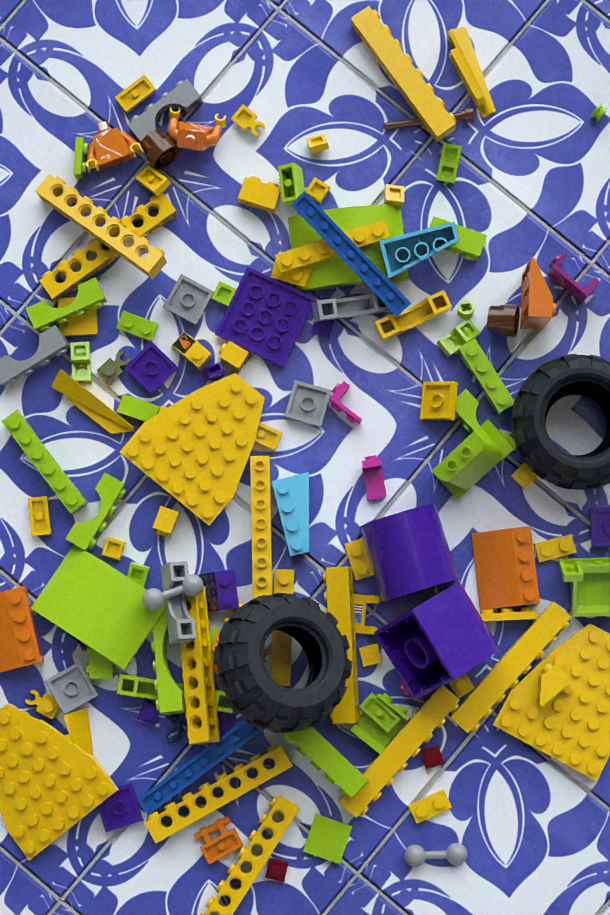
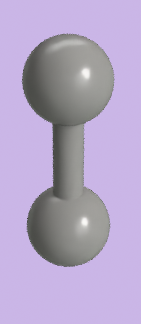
[142,574,204,610]
[404,843,468,867]

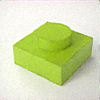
[211,281,236,307]

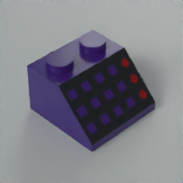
[198,569,239,613]

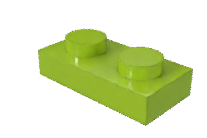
[73,137,88,179]
[116,310,159,342]
[359,692,401,733]

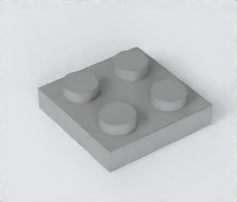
[163,274,214,326]
[284,380,332,427]
[45,662,98,715]

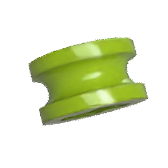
[590,103,608,122]
[457,300,475,320]

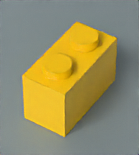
[238,176,281,213]

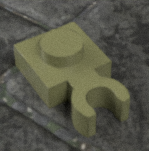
[96,351,131,385]

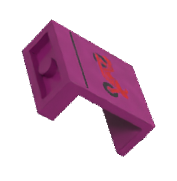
[548,252,600,303]

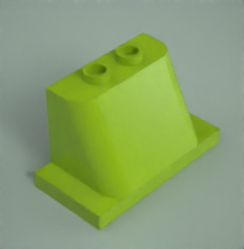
[432,419,514,499]
[558,557,610,618]

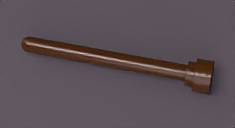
[383,107,474,130]

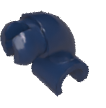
[166,714,183,743]

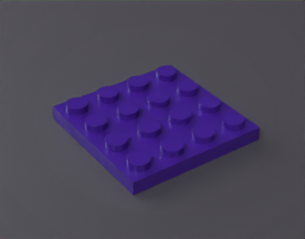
[215,267,316,368]

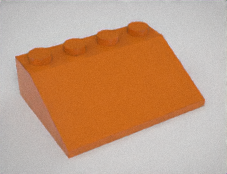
[520,258,556,330]
[471,526,540,610]
[0,586,45,673]

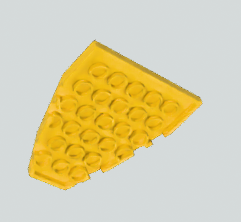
[119,373,265,526]
[492,623,610,781]
[0,703,119,861]

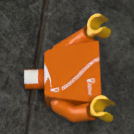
[168,106,226,151]
[86,121,144,173]

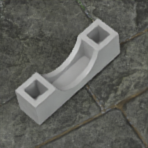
[128,79,202,144]
[312,293,391,322]
[0,325,70,386]
[161,561,197,644]

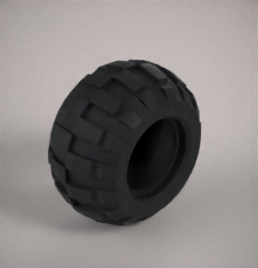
[511,354,610,490]
[214,593,352,733]

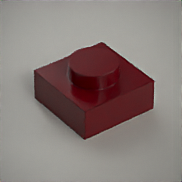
[420,745,444,769]
[265,858,289,882]

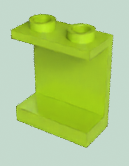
[350,692,409,754]

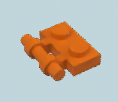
[194,816,244,864]

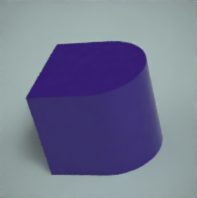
[359,503,459,602]
[373,581,500,700]

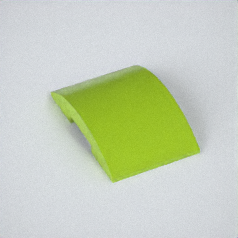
[288,205,409,292]
[31,544,166,670]

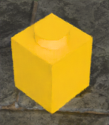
[219,341,249,371]
[153,506,180,537]

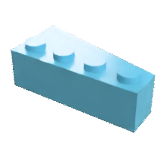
[379,221,459,279]
[272,472,309,557]

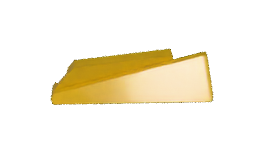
[447,27,496,118]
[51,369,136,434]
[63,709,94,756]

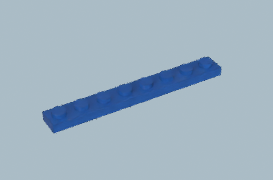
[291,191,411,317]
[137,719,265,815]

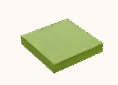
[303,813,352,864]

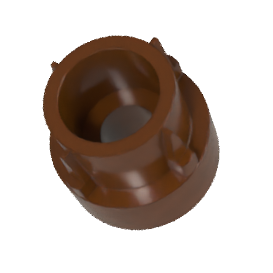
[140,129,180,170]
[487,304,520,337]

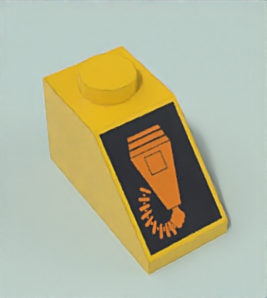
[171,332,212,371]
[537,663,572,707]

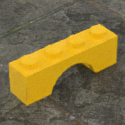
[374,290,452,342]

